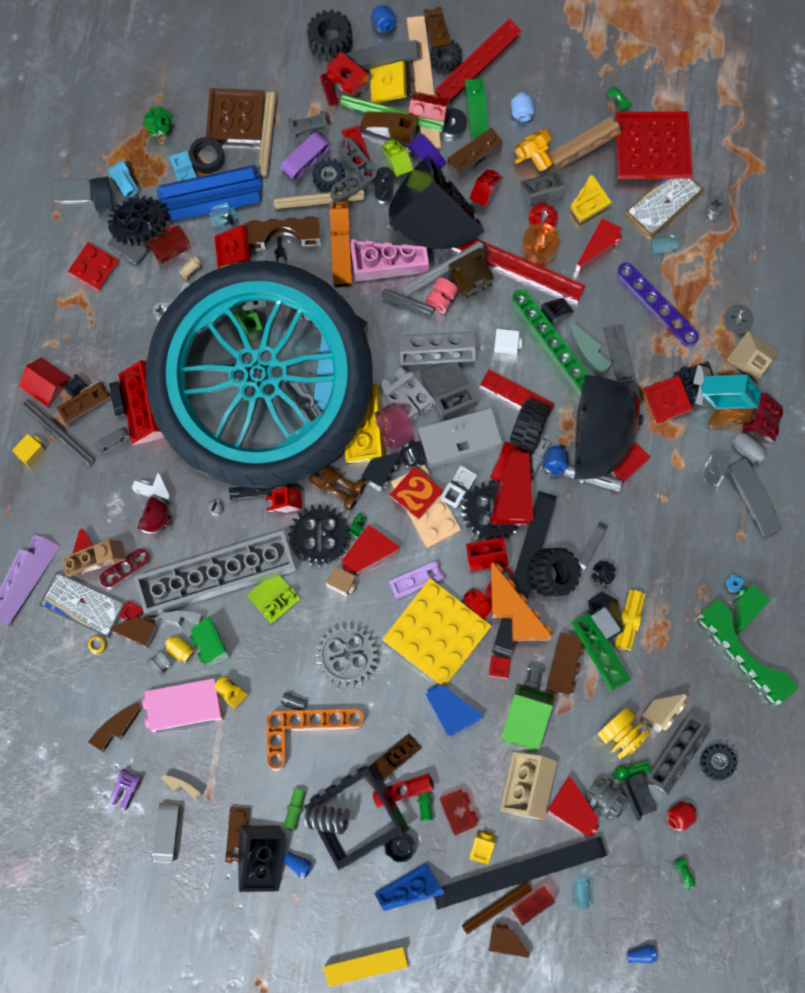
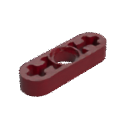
[100,548,151,589]

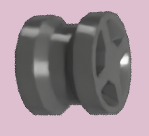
[705,195,726,218]

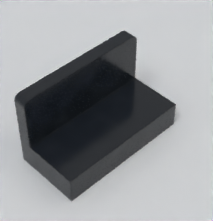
[622,772,657,821]

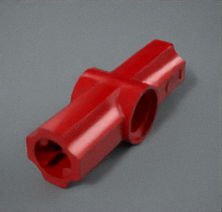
[373,773,434,808]

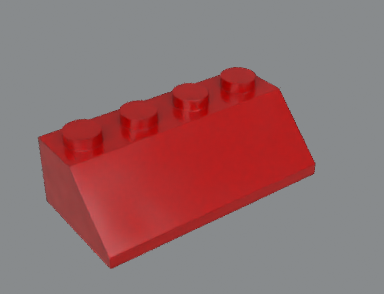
[118,360,164,445]

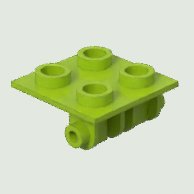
[246,576,300,624]

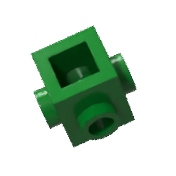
[142,106,174,136]

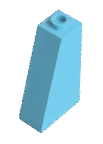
[314,335,333,410]

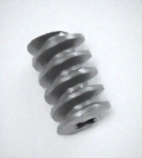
[304,804,350,834]

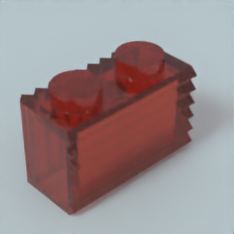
[147,225,192,265]
[511,886,556,926]

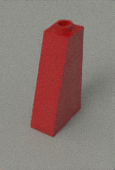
[490,450,533,525]

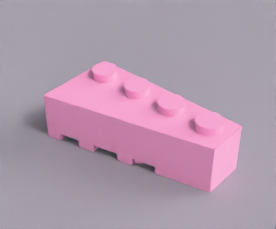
[350,239,429,282]

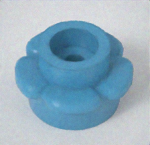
[726,574,745,593]

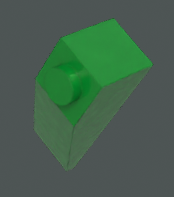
[465,78,489,140]

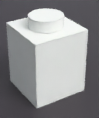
[494,329,522,355]

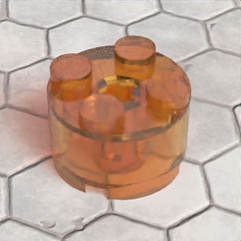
[521,223,560,267]

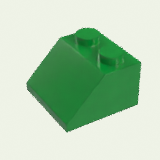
[733,585,771,635]
[190,616,230,667]

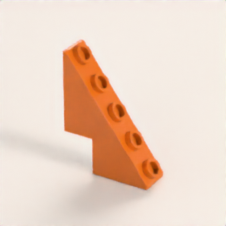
[330,200,352,284]
[491,563,553,641]

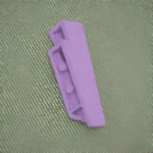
[0,535,60,625]

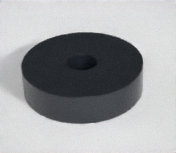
[441,108,467,138]

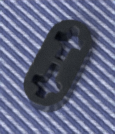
[109,381,126,417]

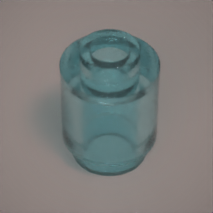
[651,234,679,255]
[572,879,593,909]

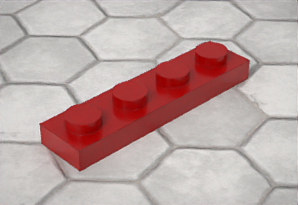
[479,369,555,419]

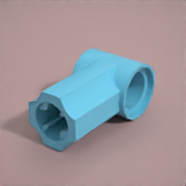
[106,160,139,199]

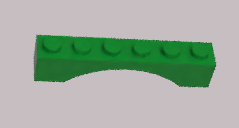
[698,598,799,705]

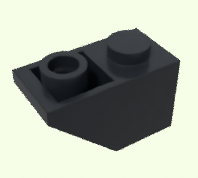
[361,453,402,492]
[588,591,624,641]

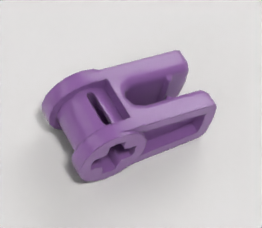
[108,768,142,811]

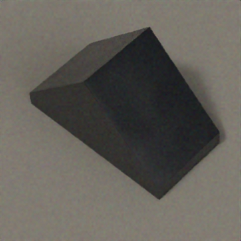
[541,298,574,327]

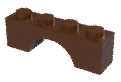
[244,216,321,250]

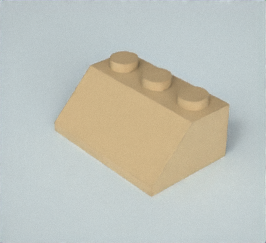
[500,752,557,820]

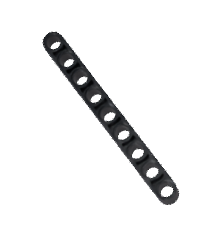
[492,491,557,658]
[433,836,608,910]

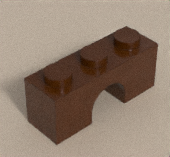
[447,127,503,180]

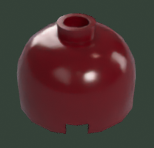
[137,494,172,534]

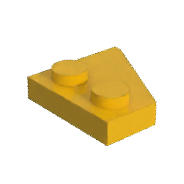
[570,175,612,223]

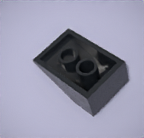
[238,825,286,892]

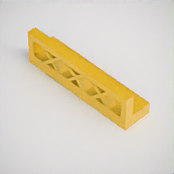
[323,947,408,987]

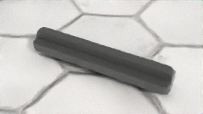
[381,288,434,317]

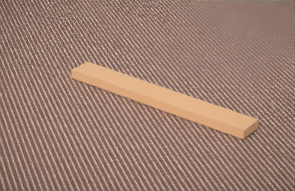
[407,16,441,150]

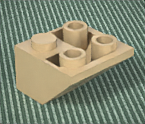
[727,330,780,381]
[640,694,688,733]

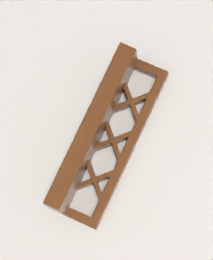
[549,116,621,171]

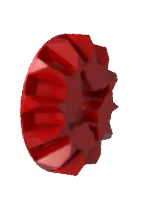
[529,203,558,231]

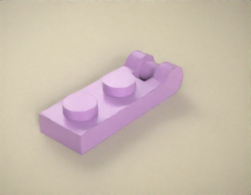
[389,561,446,600]

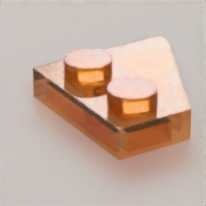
[708,408,757,429]

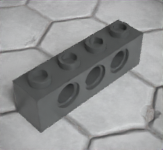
[647,713,711,795]

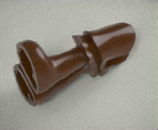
[308,466,367,512]

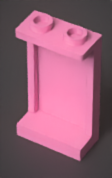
[142,679,223,732]

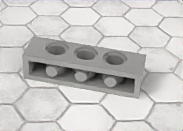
[398,332,475,366]

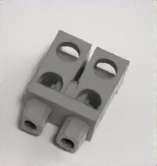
[380,367,435,427]

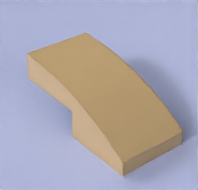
[160,775,202,800]

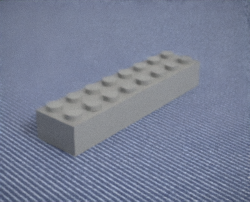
[134,530,296,617]

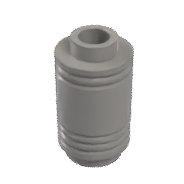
[732,432,767,464]

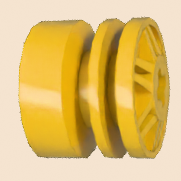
[597,707,651,760]

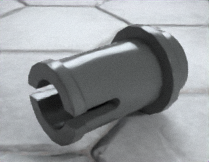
[281,692,307,710]

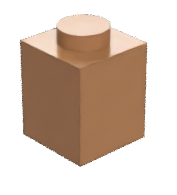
[326,566,358,597]

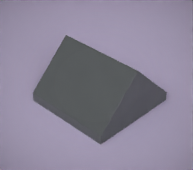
[520,172,565,208]

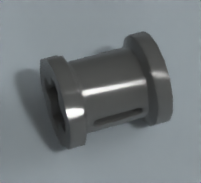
[523,665,545,689]

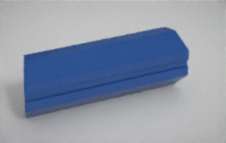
[157,165,263,221]

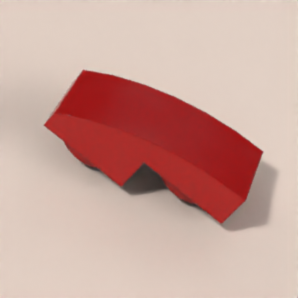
[490,441,523,482]

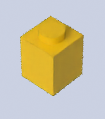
[12,434,45,467]

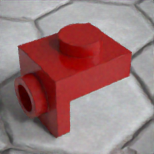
[461,588,492,620]

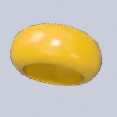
[88,636,106,654]

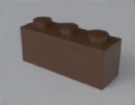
[545,632,585,698]

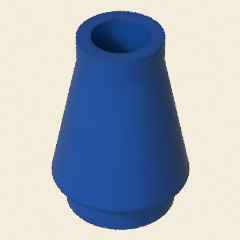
[282,851,313,879]
[627,944,658,964]

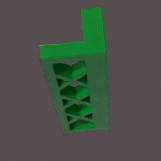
[571,613,631,691]

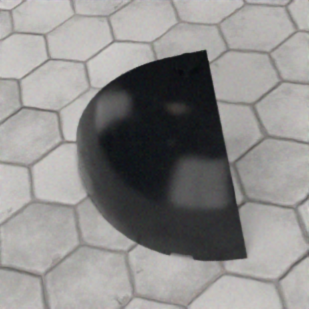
[388,156,485,249]
[574,375,643,480]

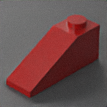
[576,218,623,273]

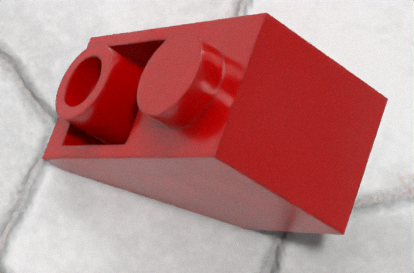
[469,169,503,207]

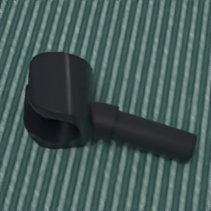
[274,236,287,262]

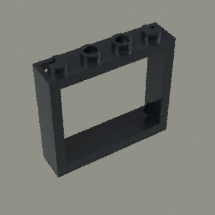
[304,765,410,870]

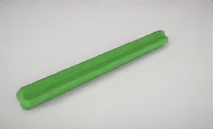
[341,95,445,132]

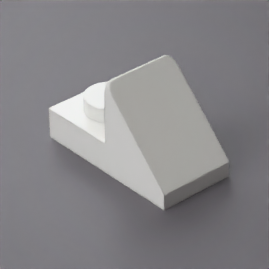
[132,473,172,504]

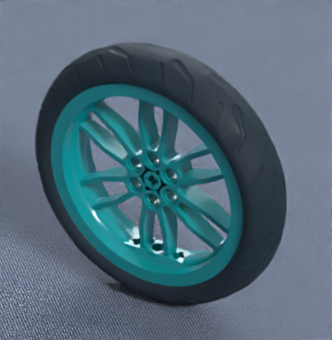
[145,260,373,488]

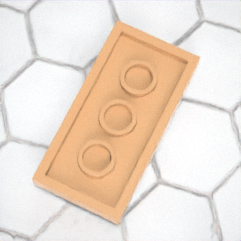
[391,465,461,549]

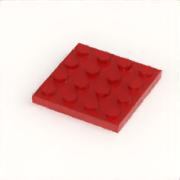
[615,111,693,179]

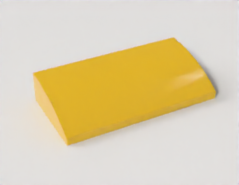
[345,383,386,463]

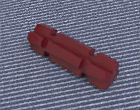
[320,73,338,108]

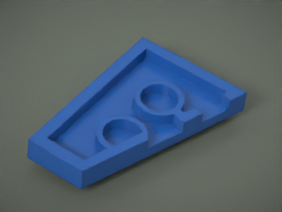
[374,863,444,911]

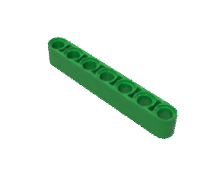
[512,289,589,397]

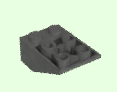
[419,362,478,422]

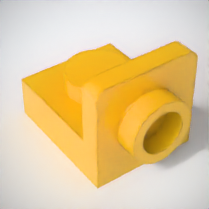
[469,830,497,865]

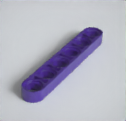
[617,262,699,347]

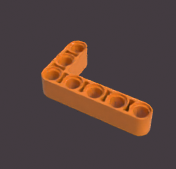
[267,709,364,771]

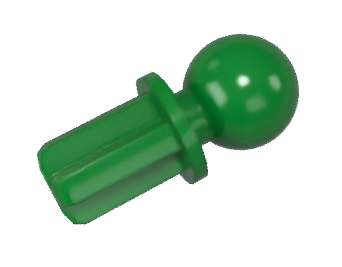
[614,760,651,781]

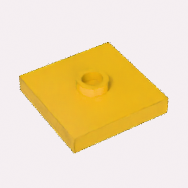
[370,61,407,104]

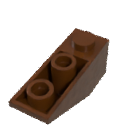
[359,112,417,144]
[364,733,422,790]

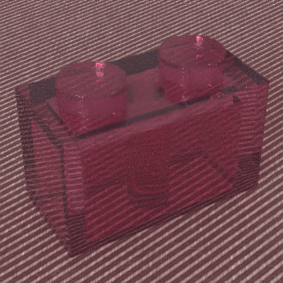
[374,403,415,449]

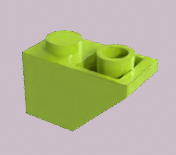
[380,140,413,177]

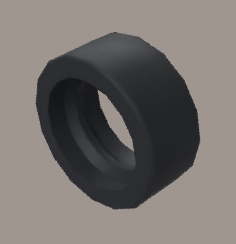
[189,137,224,174]

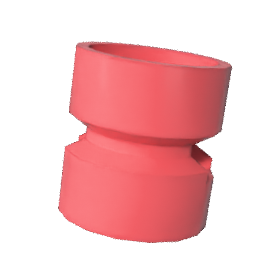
[425,278,459,313]

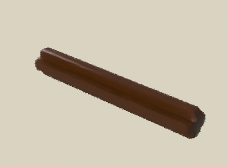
[462,882,532,934]

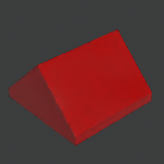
[18,357,71,408]

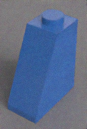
[425,685,483,738]

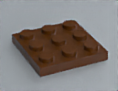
[206,88,264,144]

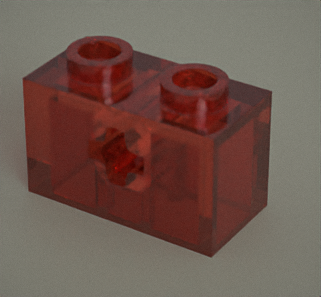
[439,789,479,837]

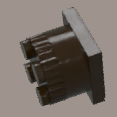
[448,248,495,300]

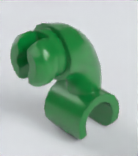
[607,87,632,110]
[349,513,367,538]
[674,857,695,889]

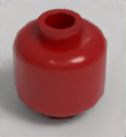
[666,801,697,831]

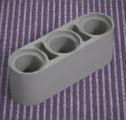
[153,803,180,863]

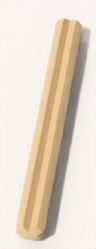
[258,91,276,177]
[274,189,365,209]

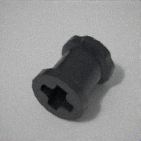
[62,374,87,398]

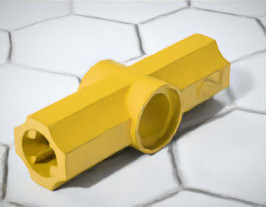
[614,590,646,651]

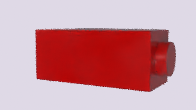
[341,525,400,576]
[546,776,599,838]

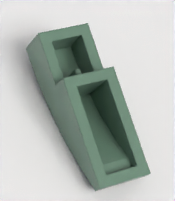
[569,323,612,377]

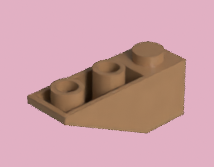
[62,539,127,577]

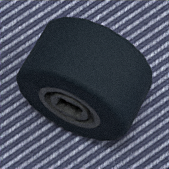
[90,176,114,211]

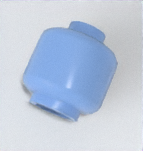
[511,93,535,122]

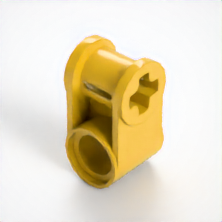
[215,676,248,710]

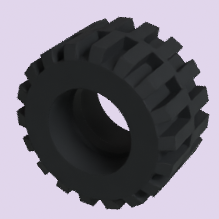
[307,9,353,61]
[510,399,549,452]
[527,547,581,597]

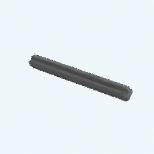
[22,399,95,466]

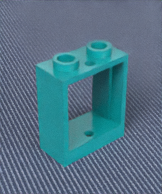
[701,375,761,409]

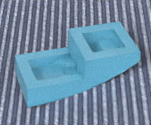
[169,151,196,181]

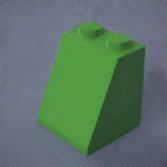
[501,684,555,750]

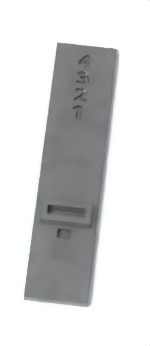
[604,324,642,404]

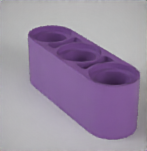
[280,131,331,180]

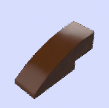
[88,703,143,753]

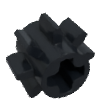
[592,561,617,585]

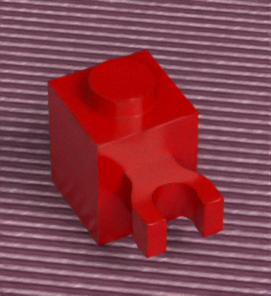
[266,487,302,513]

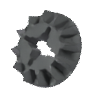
[723,305,754,334]

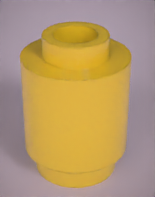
[165,635,195,663]

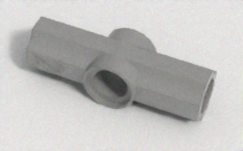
[284,376,322,422]

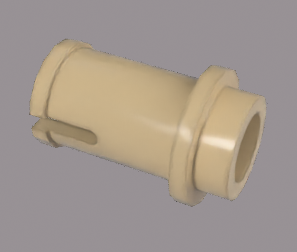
[178,256,202,279]

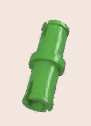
[283,788,306,831]

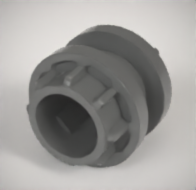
[586,778,629,819]

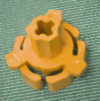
[513,127,553,171]

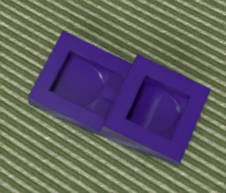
[408,133,447,169]

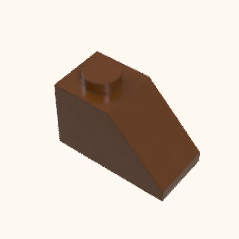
[110,616,158,649]
[488,923,530,958]

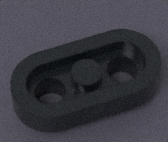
[375,167,394,204]

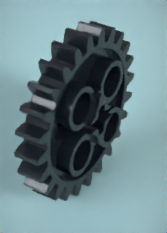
[107,195,168,246]
[461,480,521,540]
[288,504,351,567]

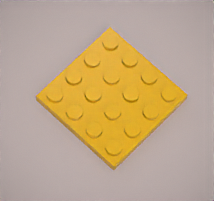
[382,578,491,686]

